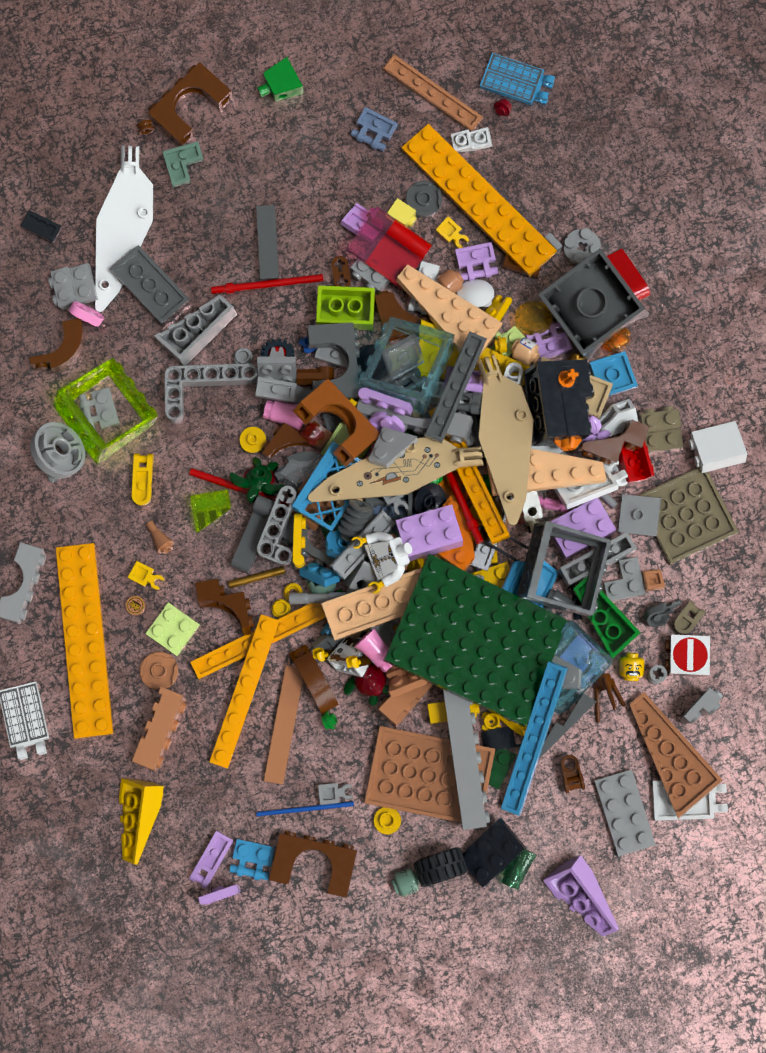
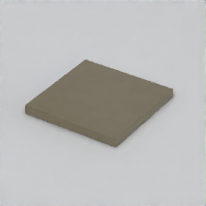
[638,467,739,565]

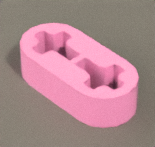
[69,301,104,327]

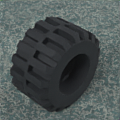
[414,847,468,887]

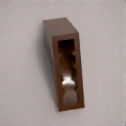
[375,291,435,343]

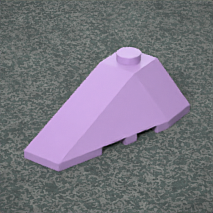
[543,855,619,936]

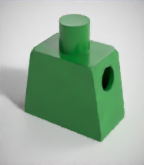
[257,57,304,102]

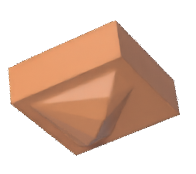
[641,569,665,592]

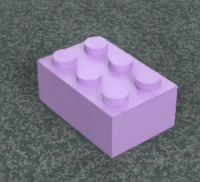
[550,498,616,561]
[396,504,463,561]

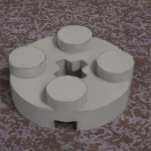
[563,228,601,265]

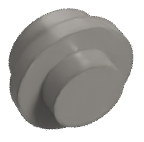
[234,348,253,364]

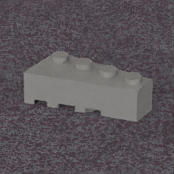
[154,295,237,366]

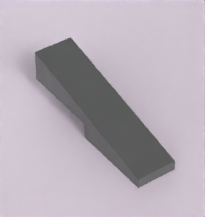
[256,205,279,280]
[539,693,597,759]

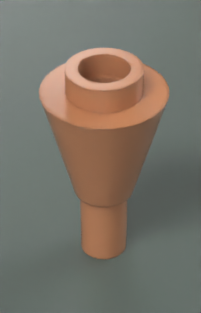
[146,521,174,554]

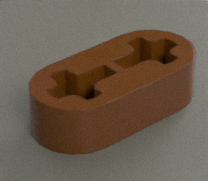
[331,256,351,287]

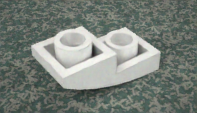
[451,127,493,152]

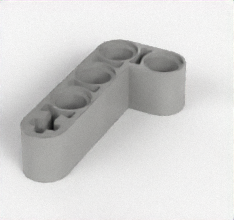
[257,486,298,565]

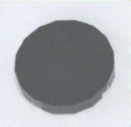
[405,181,442,218]

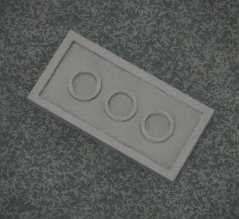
[594,770,656,857]

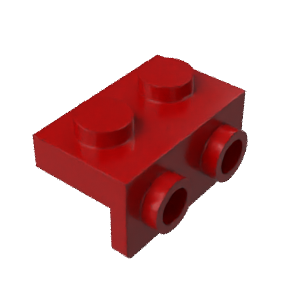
[619,441,654,484]

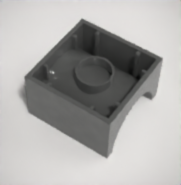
[538,248,650,360]

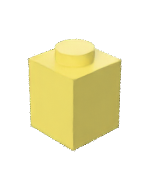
[387,198,417,227]

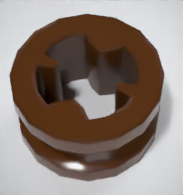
[136,120,155,135]

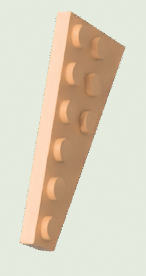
[397,264,503,357]
[485,449,607,496]

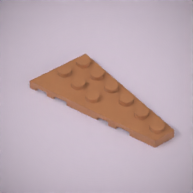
[629,692,723,819]

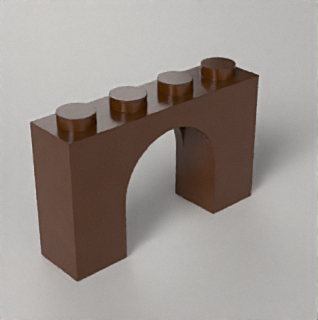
[148,62,233,147]
[269,831,357,898]

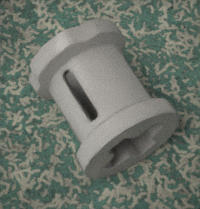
[647,665,667,684]

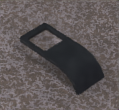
[481,727,521,751]

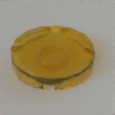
[515,301,552,335]

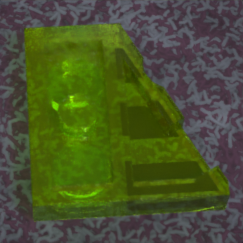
[190,489,231,532]

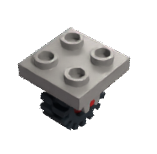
[257,339,297,384]

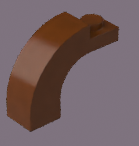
[29,318,85,373]
[289,645,339,714]

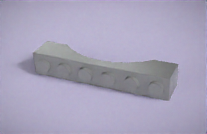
[356,398,473,444]

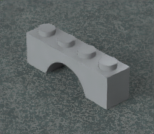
[0,542,46,625]

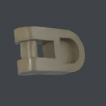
[673,600,706,635]

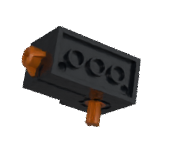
[523,359,593,451]

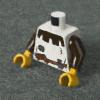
[313,631,372,677]

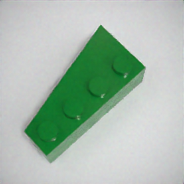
[572,576,641,661]

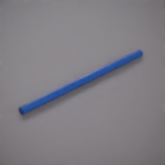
[256,801,354,817]

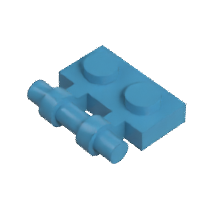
[229,839,275,881]

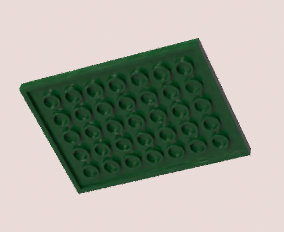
[383,554,568,727]

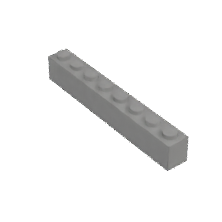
[443,689,490,831]

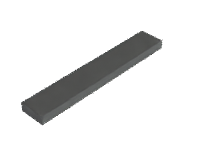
[424,331,487,444]

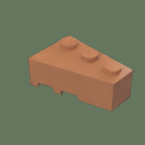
[378,682,434,728]

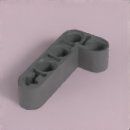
[231,495,275,574]

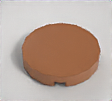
[140,652,179,690]

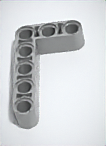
[165,363,258,424]

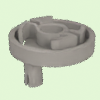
[30,422,85,483]

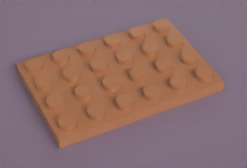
[364,726,495,823]

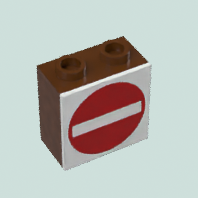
[664,635,710,677]

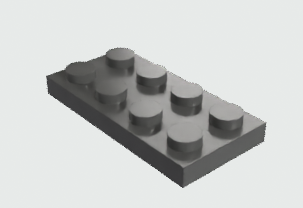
[111,245,189,325]

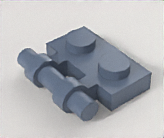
[351,107,398,152]

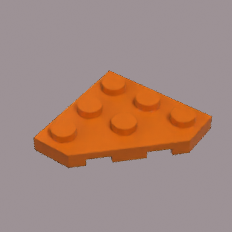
[436,495,475,571]

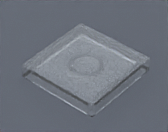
[381,334,424,380]

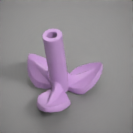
[580,415,611,444]

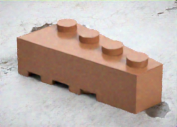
[132,687,187,772]

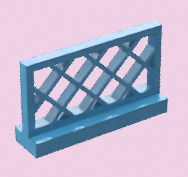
[292,442,361,532]

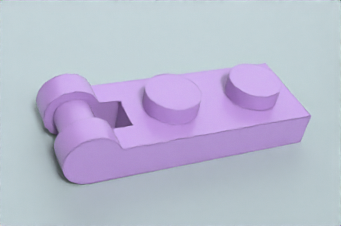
[358,388,413,416]
[189,831,233,889]

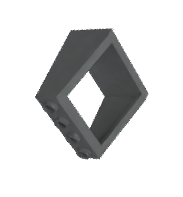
[517,521,612,616]

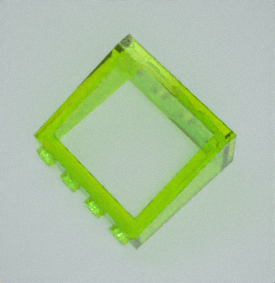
[53,358,158,465]

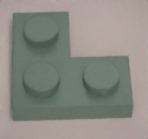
[162,141,204,188]

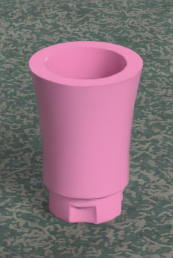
[263,400,303,430]
[354,628,393,672]

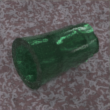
[501,850,537,890]

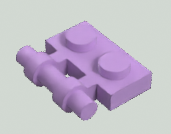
[455,242,498,281]
[525,322,572,362]

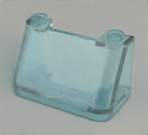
[554,620,613,714]

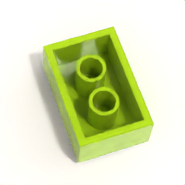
[316,286,375,331]

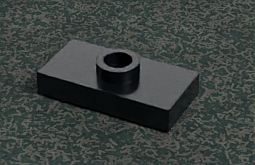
[20,210,63,244]

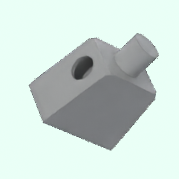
[345,559,377,594]

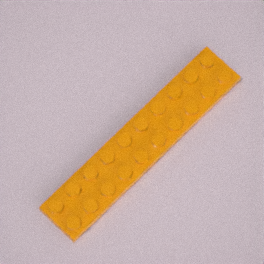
[401,124,557,277]
[56,543,114,739]

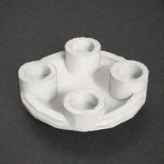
[457,279,494,307]

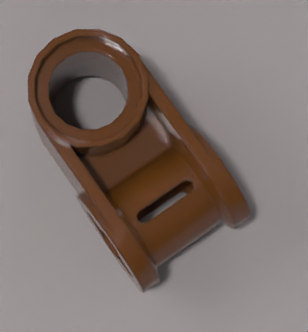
[560,755,585,794]

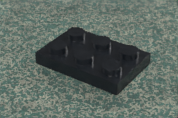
[462,818,527,888]

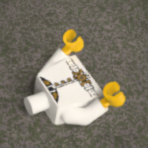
[352,531,412,594]

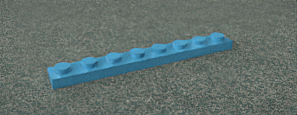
[501,661,568,816]

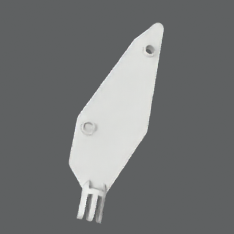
[95,145,153,312]

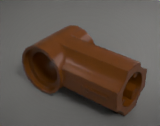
[297,366,334,386]

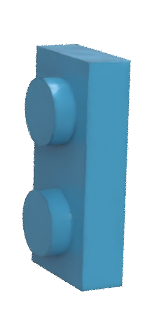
[300,563,340,587]

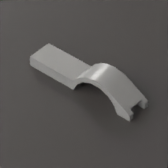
[254,377,312,404]

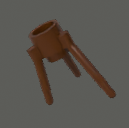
[593,673,626,723]

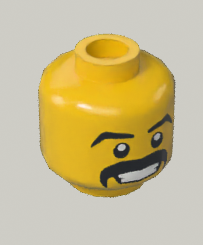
[619,652,645,681]

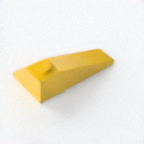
[119,778,164,864]

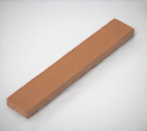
[383,54,483,132]
[264,666,303,785]

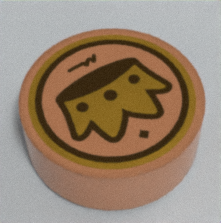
[126,596,146,616]

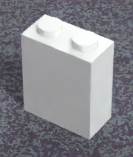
[688,421,747,473]

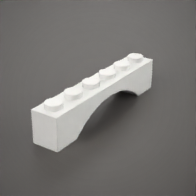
[531,399,638,454]

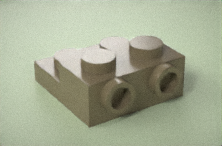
[639,406,683,453]

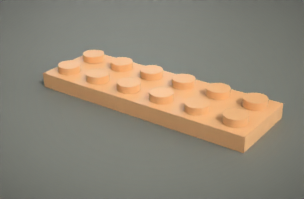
[321,568,422,641]

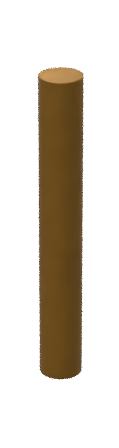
[228,566,286,589]

